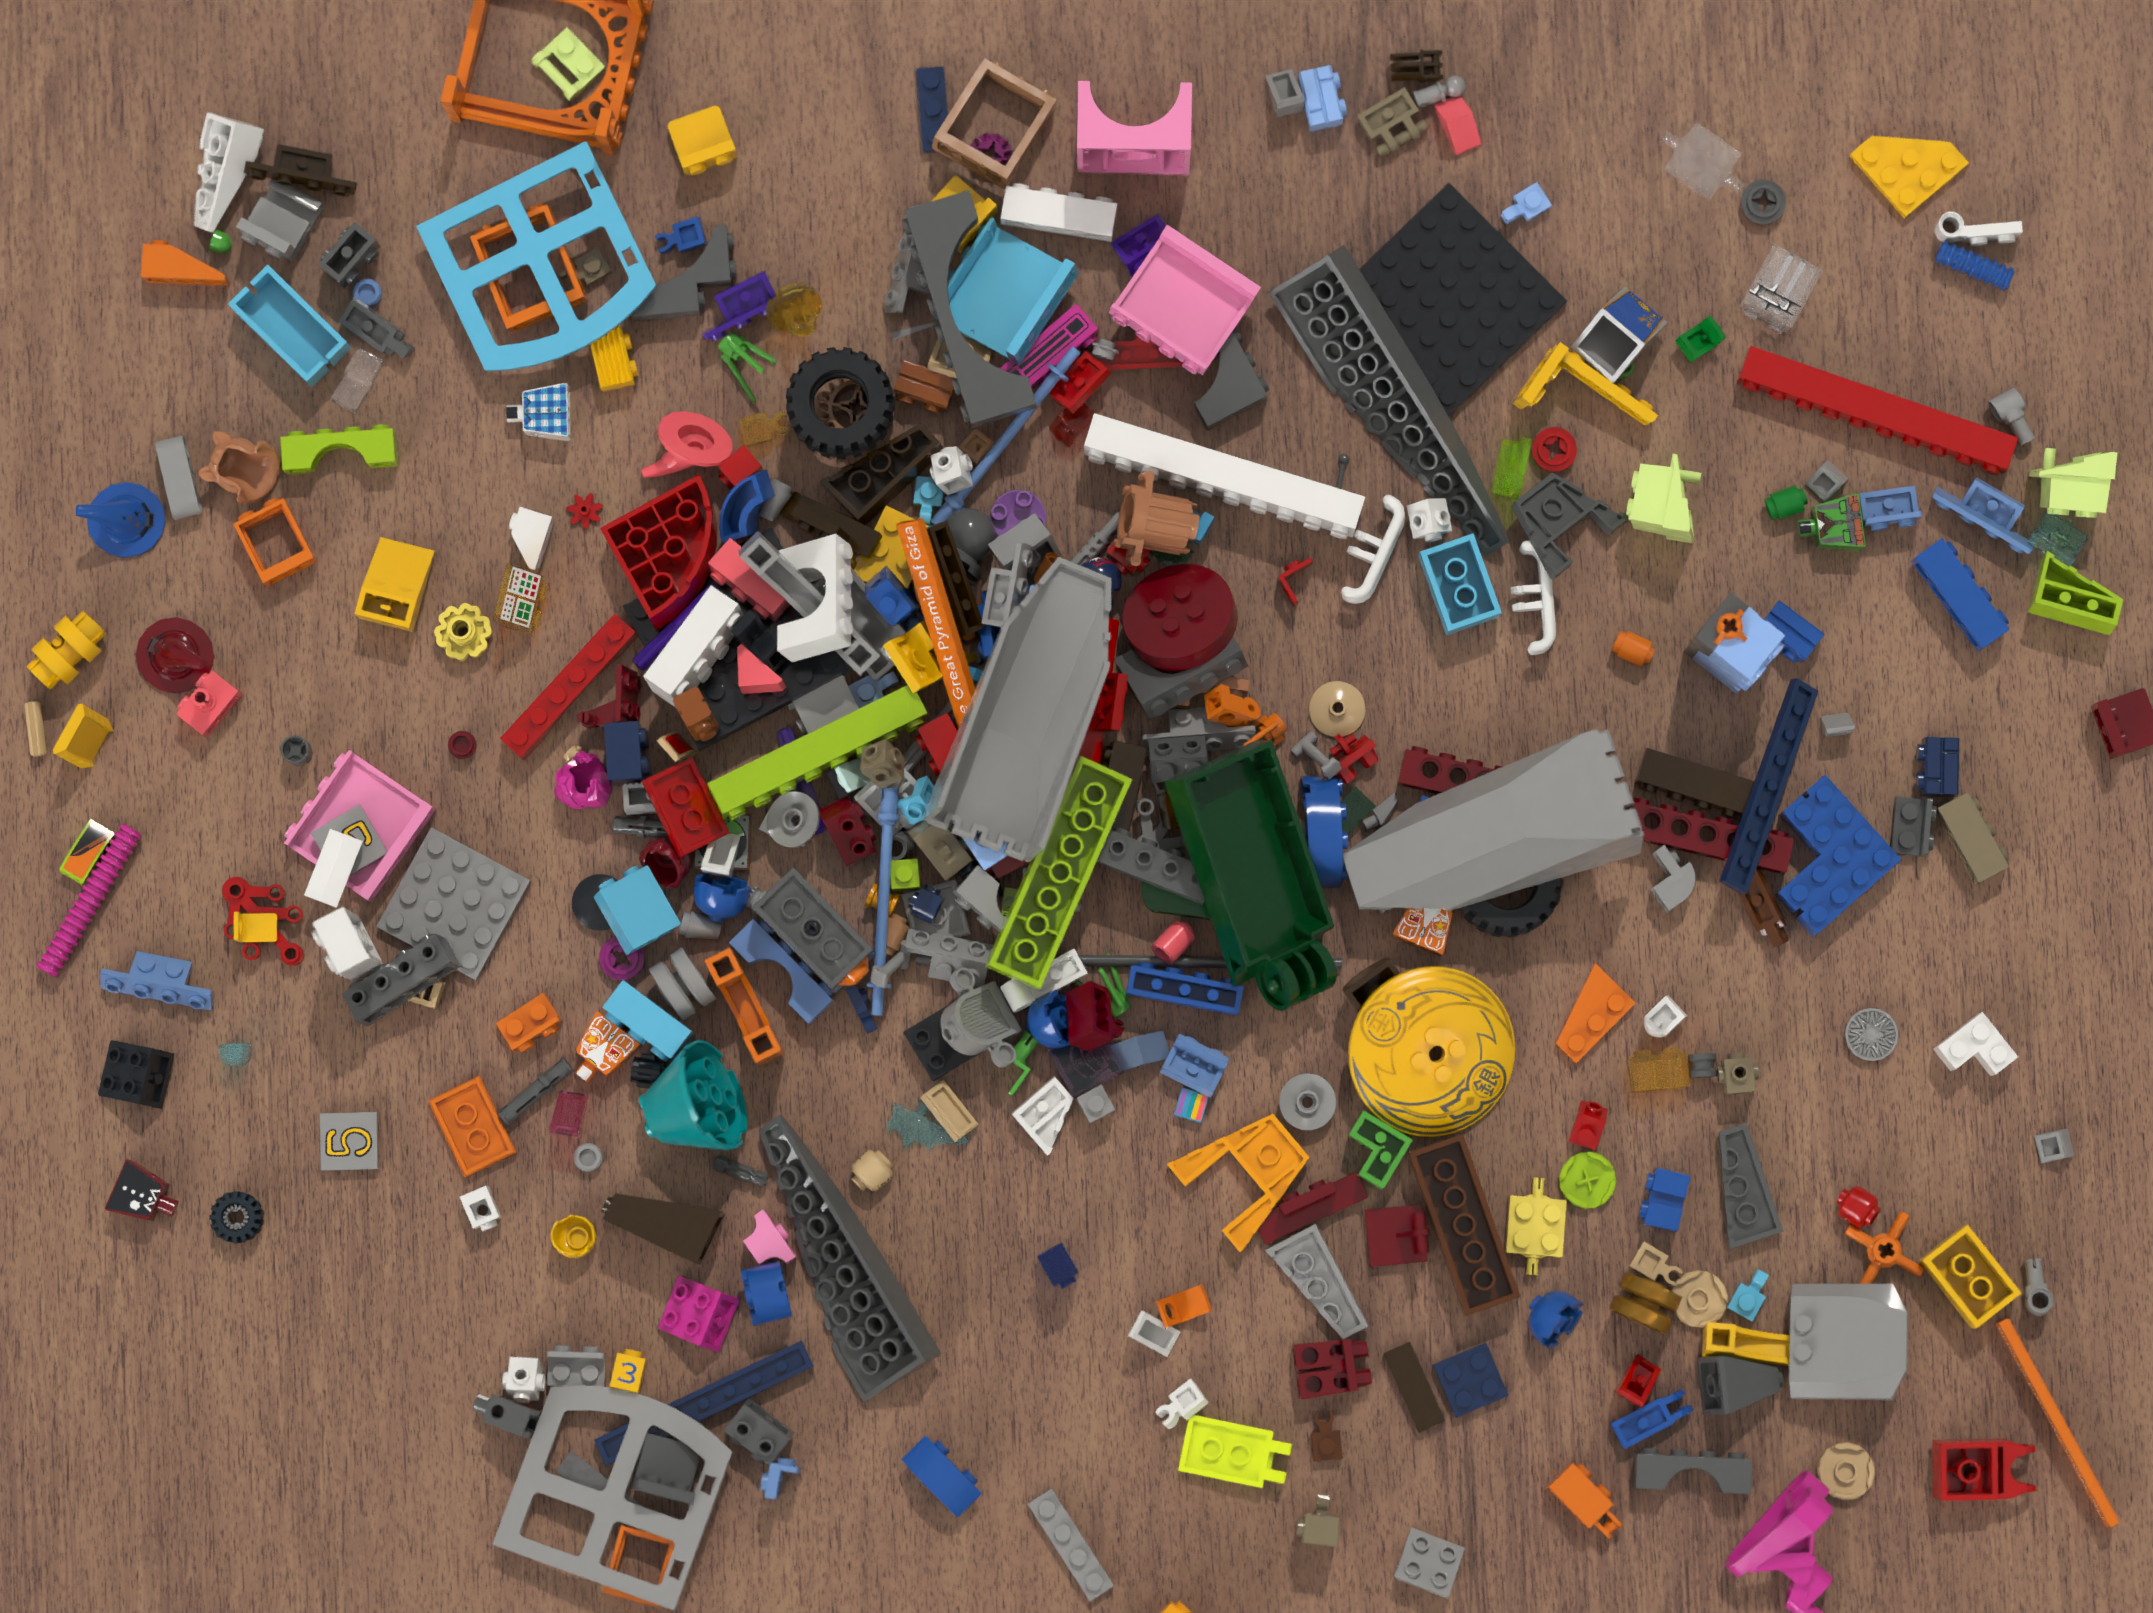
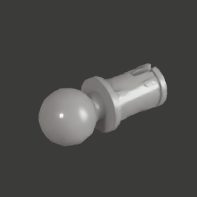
[1412,76,1466,109]

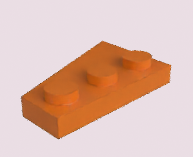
[1555,963,1636,1064]

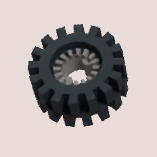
[209,1191,264,1243]

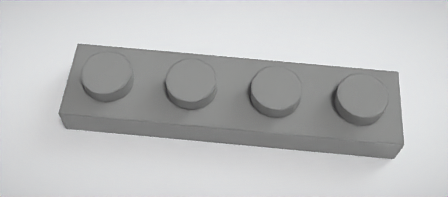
[1028,1488,1114,1601]

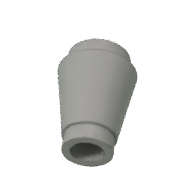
[759,478,793,522]
[678,911,722,940]

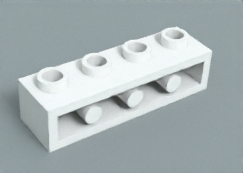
[1001,183,1117,242]

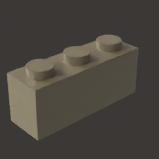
[1936,792,2009,885]

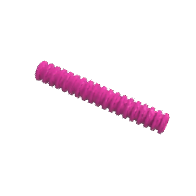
[36,824,142,977]

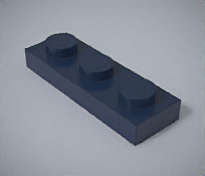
[916,66,948,153]

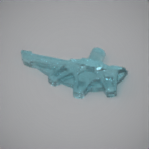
[885,1099,970,1149]

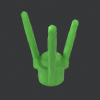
[718,332,776,403]
[1073,953,1131,1018]

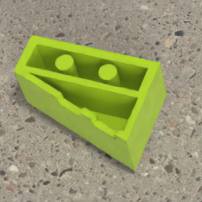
[2027,551,2123,635]

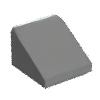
[1805,460,1848,502]
[1821,713,1855,738]
[2035,1129,2074,1163]

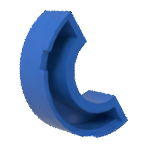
[1300,775,1348,888]

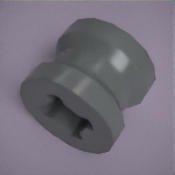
[1688,1053,1717,1078]

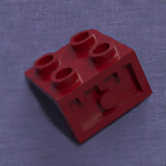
[2091,688,2153,759]

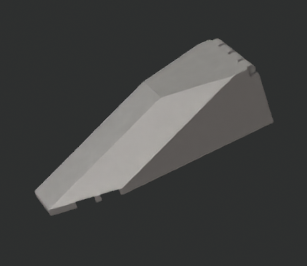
[923,557,1111,862]
[1343,729,1644,911]

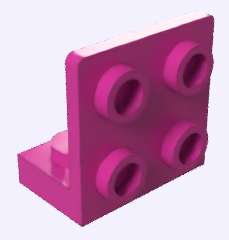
[658,1276,740,1353]

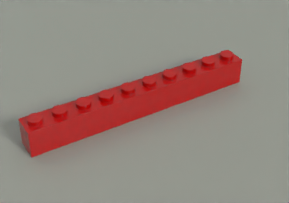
[1737,346,2018,475]

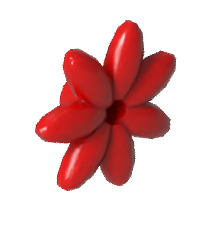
[566,493,603,529]

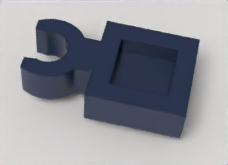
[845,985,878,1034]

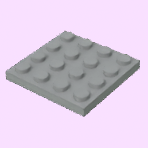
[376,827,531,981]

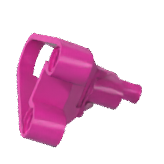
[1725,1470,1833,1613]

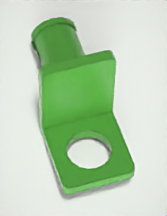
[1008,1031,1039,1097]

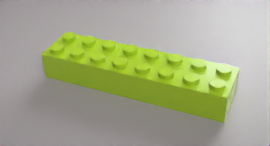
[707,685,927,821]
[985,756,1132,990]

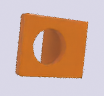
[1156,1284,1212,1328]

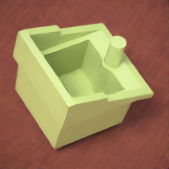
[2028,448,2117,518]
[1626,454,1702,544]

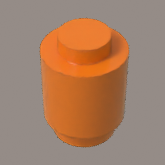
[1611,630,1655,667]

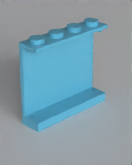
[934,217,1079,365]

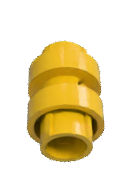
[26,610,107,690]

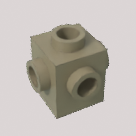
[860,739,905,789]
[1717,1053,1759,1095]

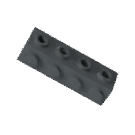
[1096,827,1205,905]
[342,934,461,1026]

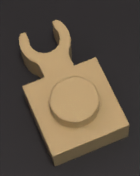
[1629,1241,1683,1285]

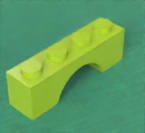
[280,424,399,475]

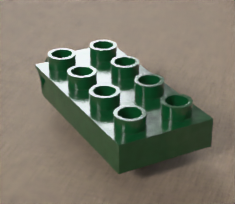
[1164,740,1337,1011]

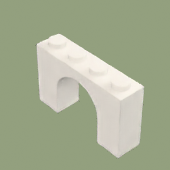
[777,534,853,662]

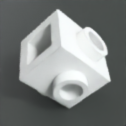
[930,446,973,495]
[1407,498,1452,542]
[502,1357,545,1403]

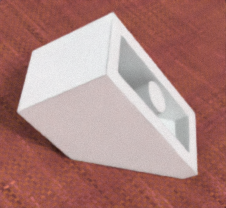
[509,507,555,574]

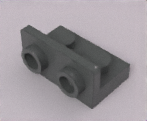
[1890,796,1937,857]

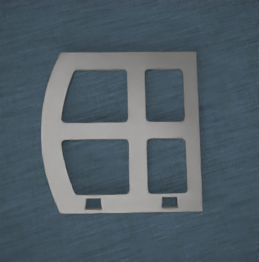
[492,1385,733,1611]

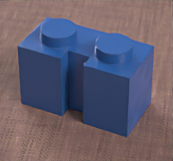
[1638,1168,1690,1232]

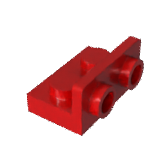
[1049,351,1111,414]

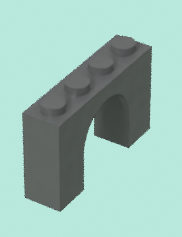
[1114,637,1248,720]

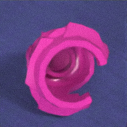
[554,750,613,809]

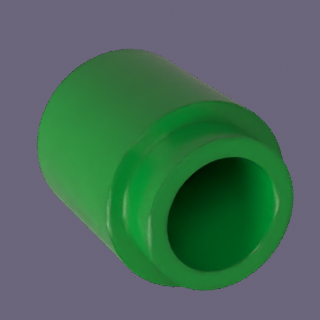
[1764,485,1808,520]

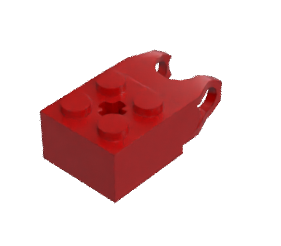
[1932,1438,2036,1501]

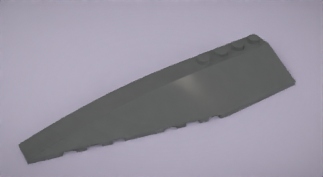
[1268,245,1510,555]

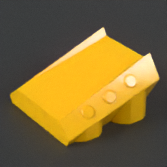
[53,704,114,768]

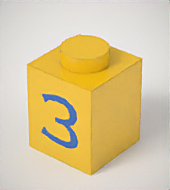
[610,1348,648,1393]

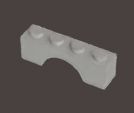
[953,865,1064,944]

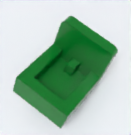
[1674,316,1726,363]

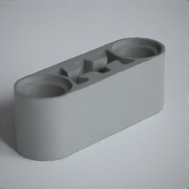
[155,435,203,520]

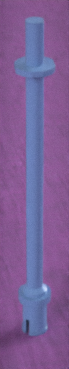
[931,346,1080,524]
[866,788,900,1016]

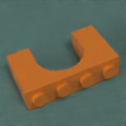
[704,948,785,1067]

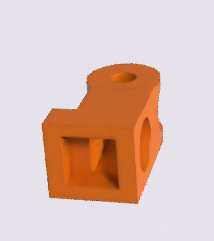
[1204,684,1261,727]

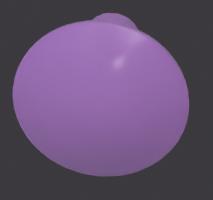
[990,490,1046,537]

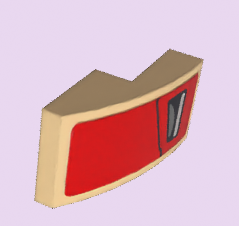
[657,731,697,764]

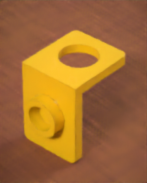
[234,912,277,942]

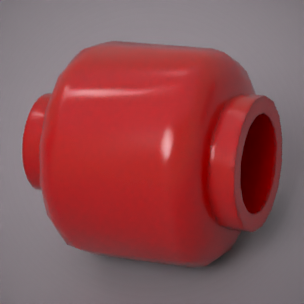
[1836,1186,1881,1228]

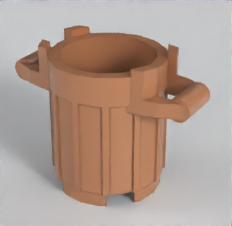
[1114,471,1199,567]

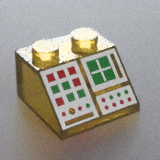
[493,564,548,634]

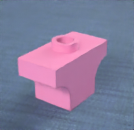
[743,1209,797,1265]

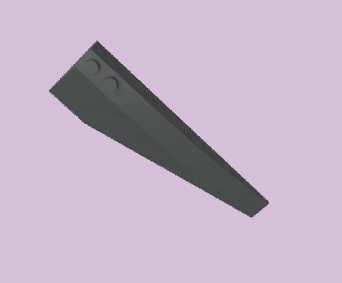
[759,1115,941,1402]

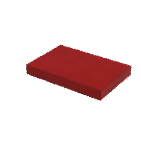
[641,757,730,858]

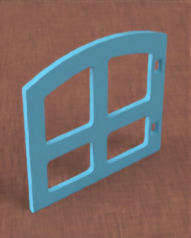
[416,141,657,371]

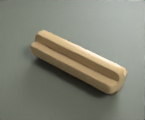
[24,701,47,757]

